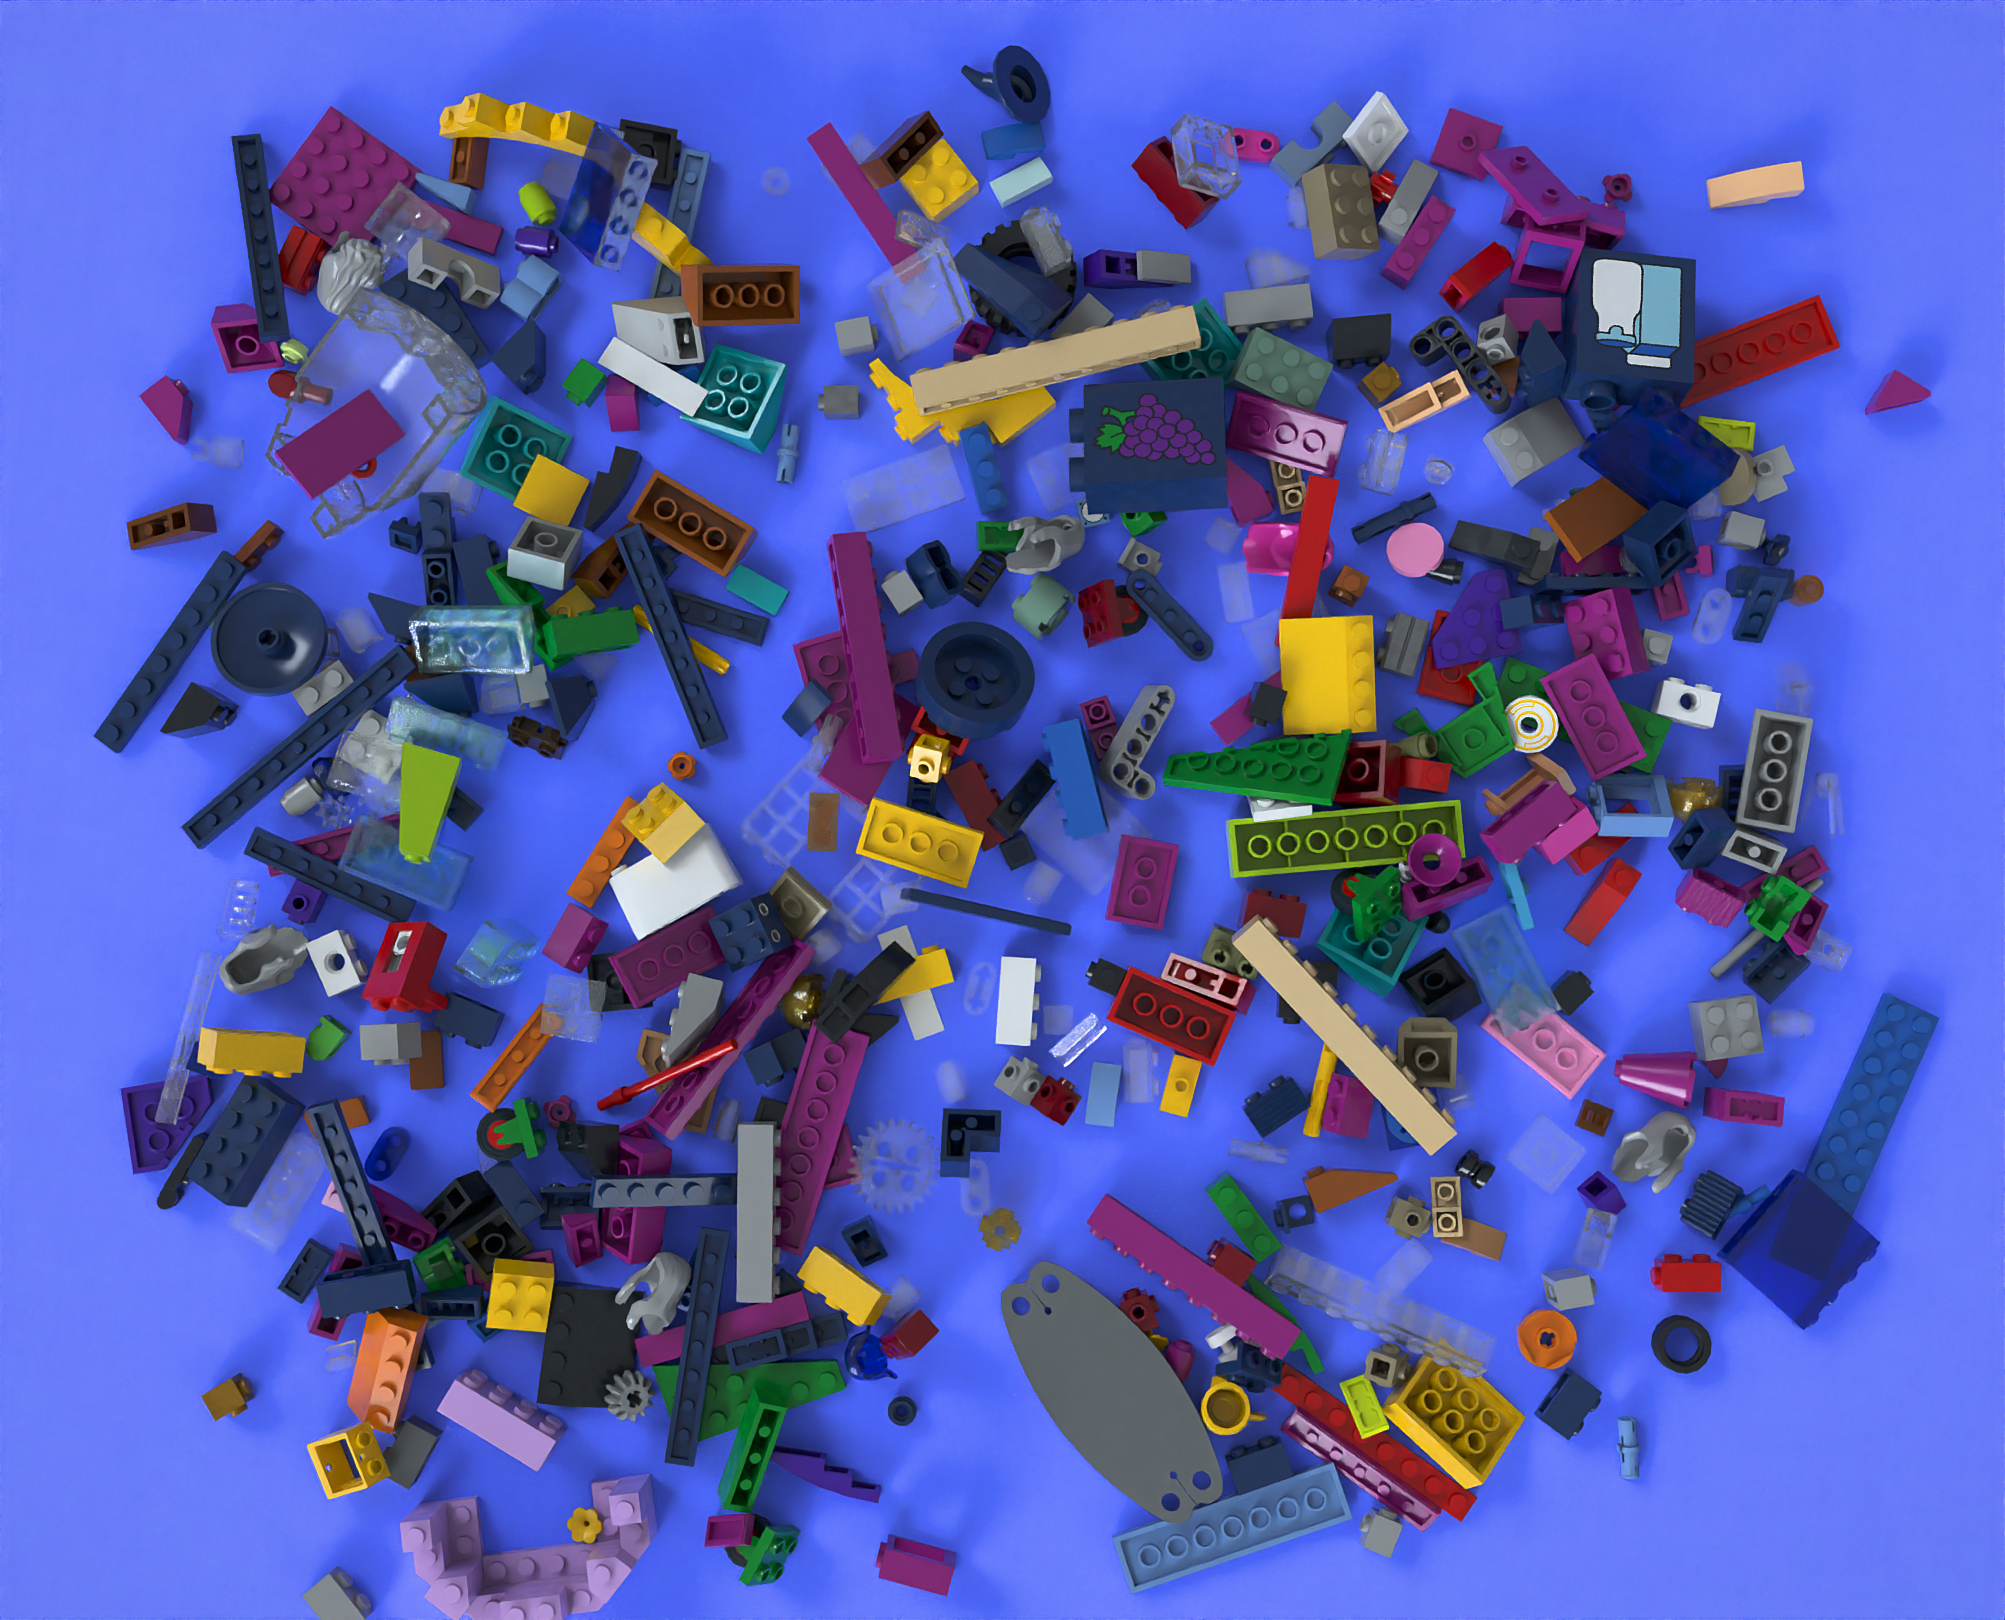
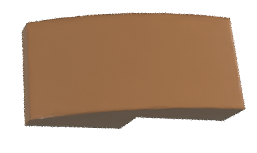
[1441,1217,1507,1262]

